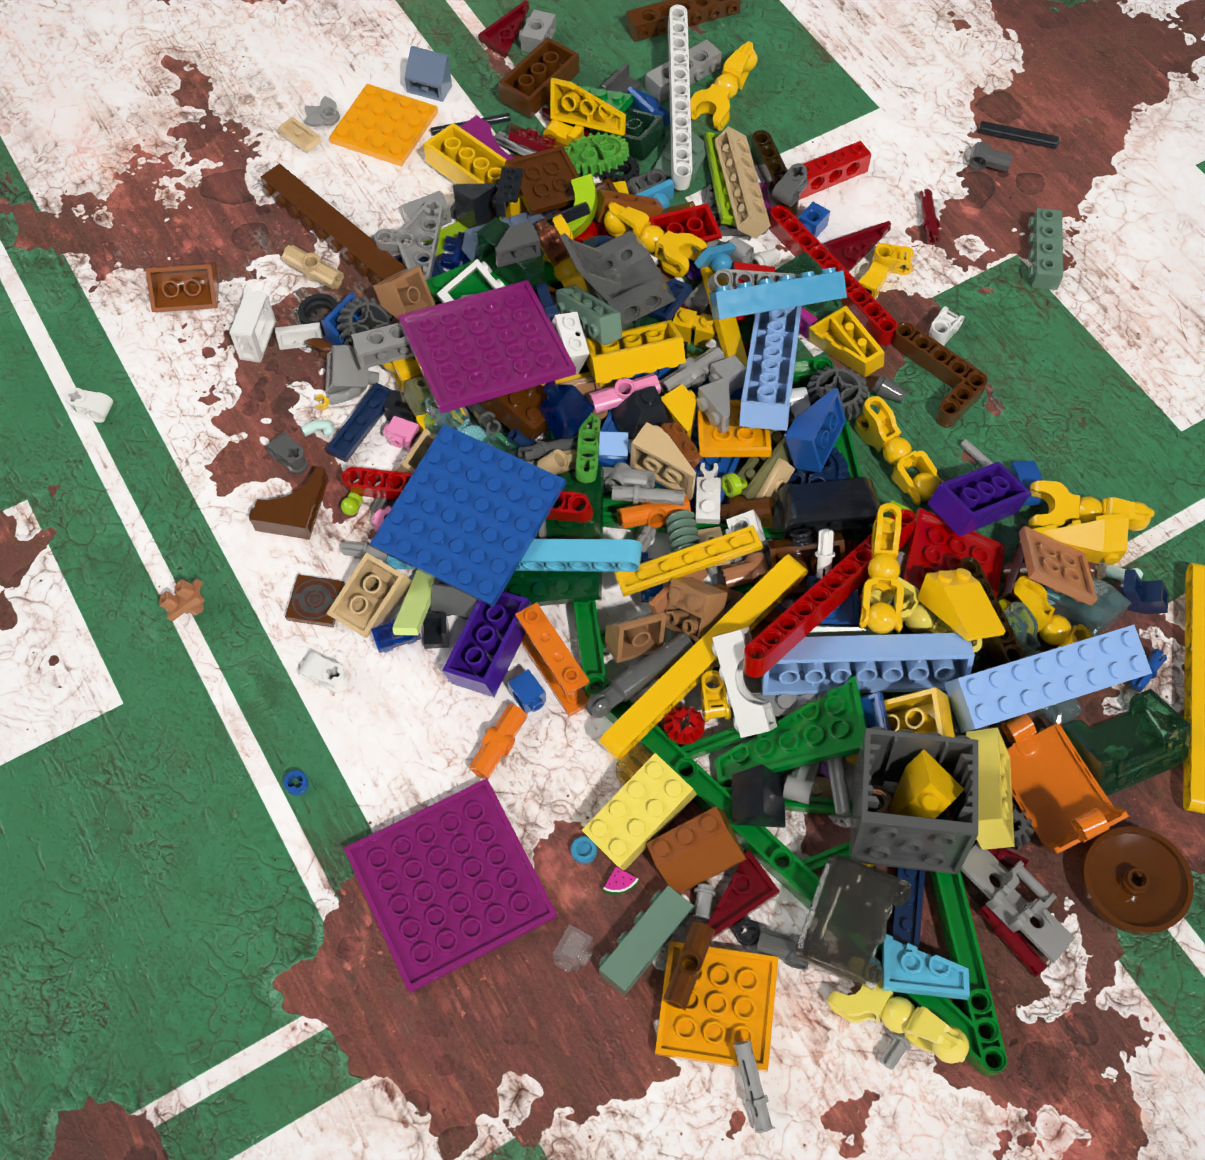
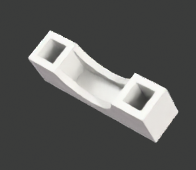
[712,627,777,738]

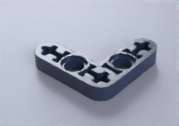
[535,282,559,323]

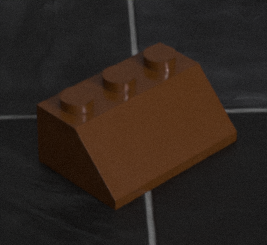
[767,532,846,594]

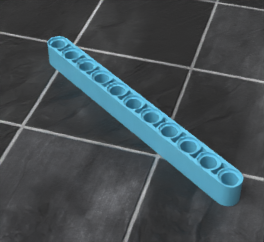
[386,539,642,572]

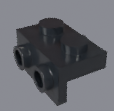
[493,167,523,217]

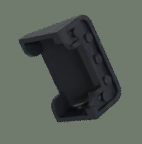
[777,477,880,539]

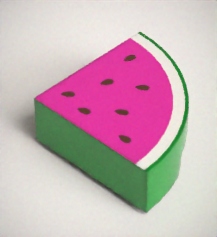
[603,867,639,895]

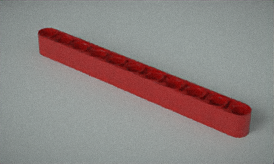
[342,467,594,523]
[743,509,917,678]

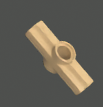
[282,245,344,290]

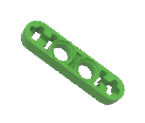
[575,414,601,483]

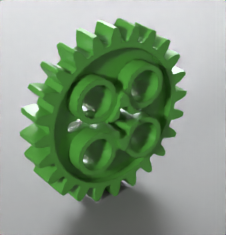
[564,132,629,176]

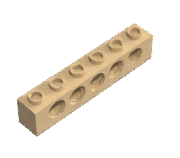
[715,126,771,239]

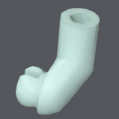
[300,419,335,437]
[1105,565,1143,581]

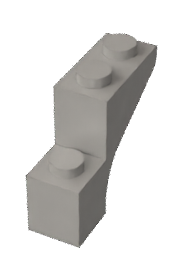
[696,355,746,434]

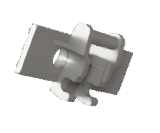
[961,842,1075,963]

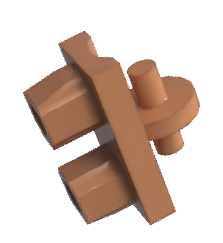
[159,579,205,621]

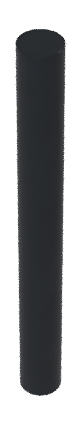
[431,113,511,136]

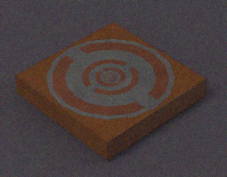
[285,574,345,628]

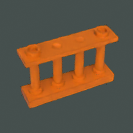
[515,603,590,717]

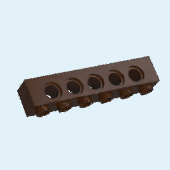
[626,0,741,42]

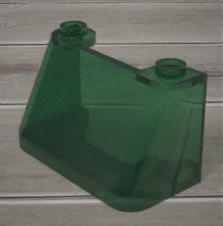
[1063,689,1191,796]

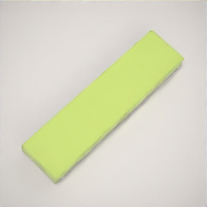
[393,570,435,635]

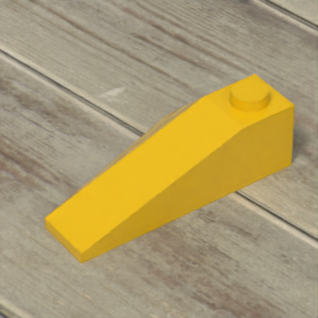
[550,78,626,136]
[1020,514,1129,565]
[888,749,965,819]

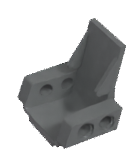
[560,231,676,325]

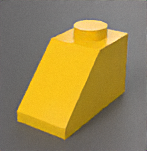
[661,384,697,440]

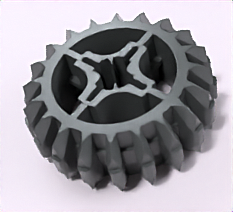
[337,296,395,348]
[806,365,869,422]

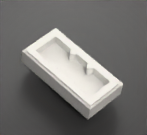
[275,322,323,350]

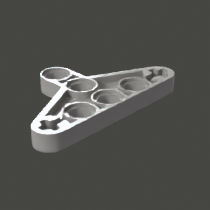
[374,199,444,280]

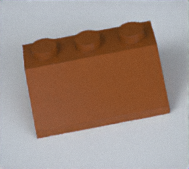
[145,262,219,312]
[646,806,747,894]

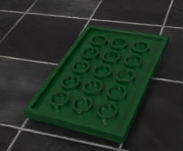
[506,465,604,606]

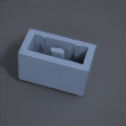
[404,46,452,102]

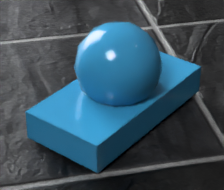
[636,179,674,213]
[694,243,736,272]

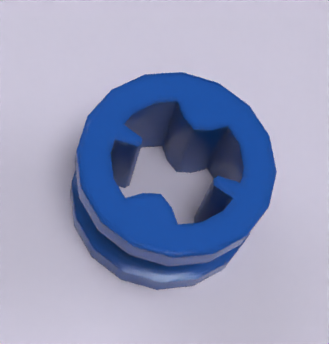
[284,770,309,795]

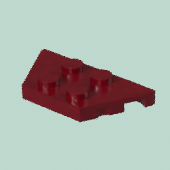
[508,123,567,152]

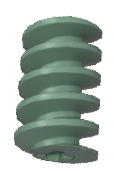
[666,510,700,553]

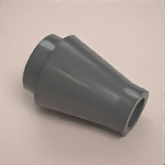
[872,375,907,403]

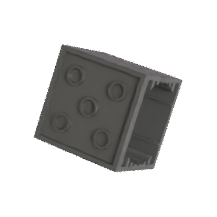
[849,727,978,874]

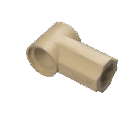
[537,449,577,475]

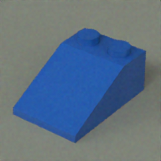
[785,388,846,473]

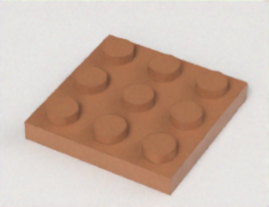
[1019,526,1098,606]

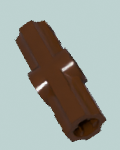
[720,496,775,524]
[999,542,1028,605]
[663,921,715,1010]

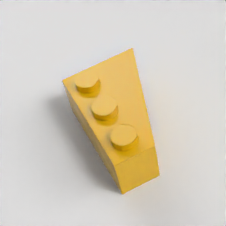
[809,306,885,377]

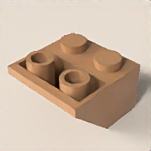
[665,577,728,642]

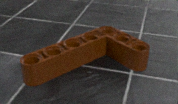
[892,322,987,428]

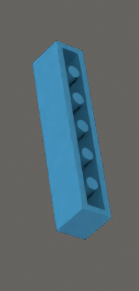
[709,267,847,320]

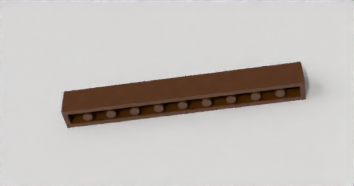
[260,163,406,285]

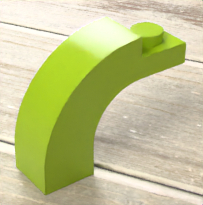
[567,174,598,238]

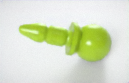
[341,492,363,516]

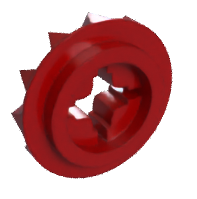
[664,704,705,745]

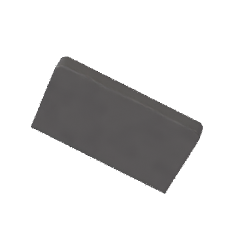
[602,63,642,93]

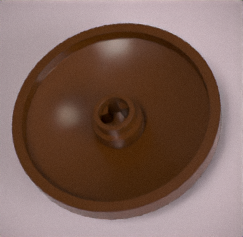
[1081,826,1194,935]

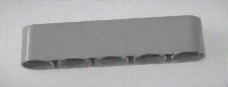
[708,269,801,292]

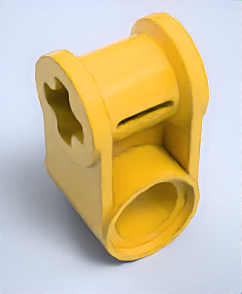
[871,243,914,275]
[699,670,731,722]

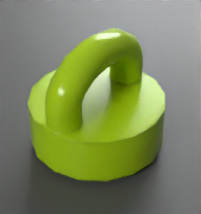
[721,472,748,498]

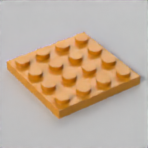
[329,84,438,167]
[655,941,779,1072]

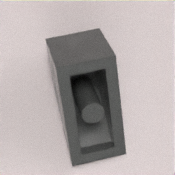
[495,221,541,268]

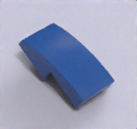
[1010,461,1046,505]

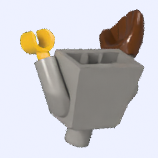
[306,338,379,411]

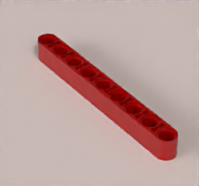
[769,205,897,346]

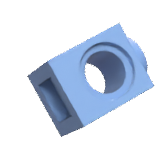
[599,432,633,460]

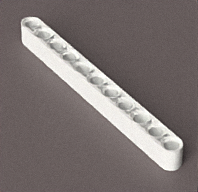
[668,5,692,190]

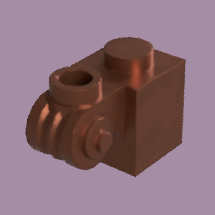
[535,220,570,267]

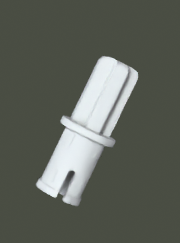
[815,529,835,579]

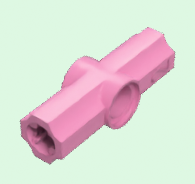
[589,373,661,414]

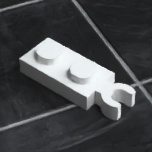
[696,463,721,524]

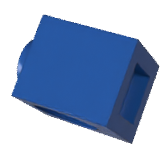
[798,201,830,238]
[508,669,546,714]

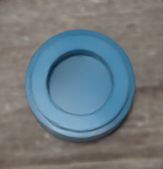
[571,836,597,865]

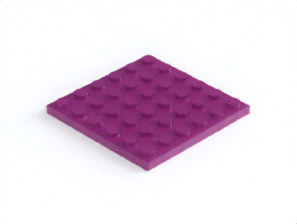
[398,280,576,414]
[344,778,558,994]

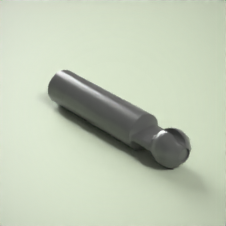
[586,632,694,718]

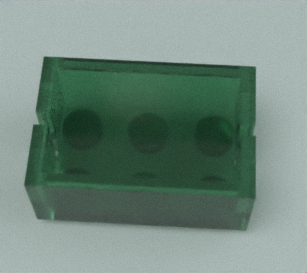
[477,217,545,290]

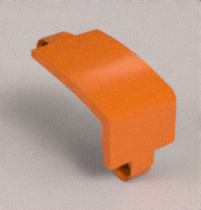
[1001,713,1129,854]

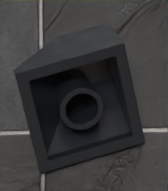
[611,385,669,440]

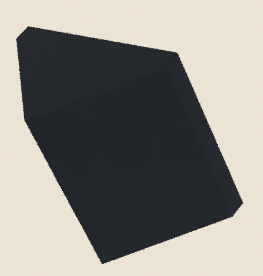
[453,183,500,229]
[731,764,786,828]

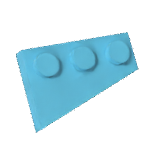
[882,934,970,1000]

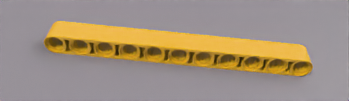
[599,554,808,760]
[1183,563,1205,814]

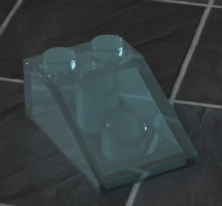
[1043,576,1132,636]

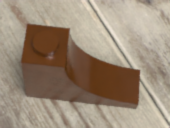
[249,467,329,540]

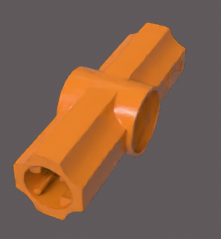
[616,496,691,529]
[469,704,528,780]

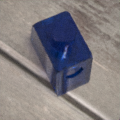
[540,381,594,439]

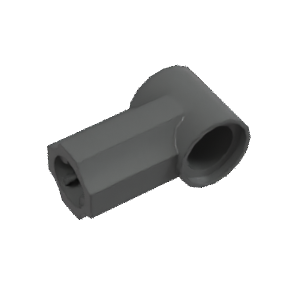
[969,142,1013,172]
[756,928,814,970]

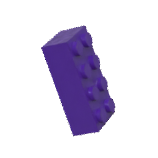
[927,462,1031,537]
[442,591,531,697]

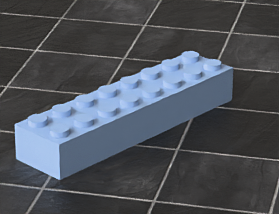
[739,305,802,431]
[944,625,1152,733]
[760,633,975,696]

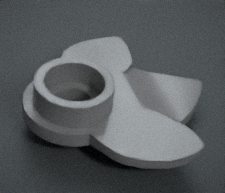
[304,96,340,126]

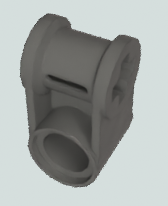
[772,163,808,207]
[626,169,666,195]
[265,432,309,474]

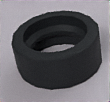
[298,294,338,336]

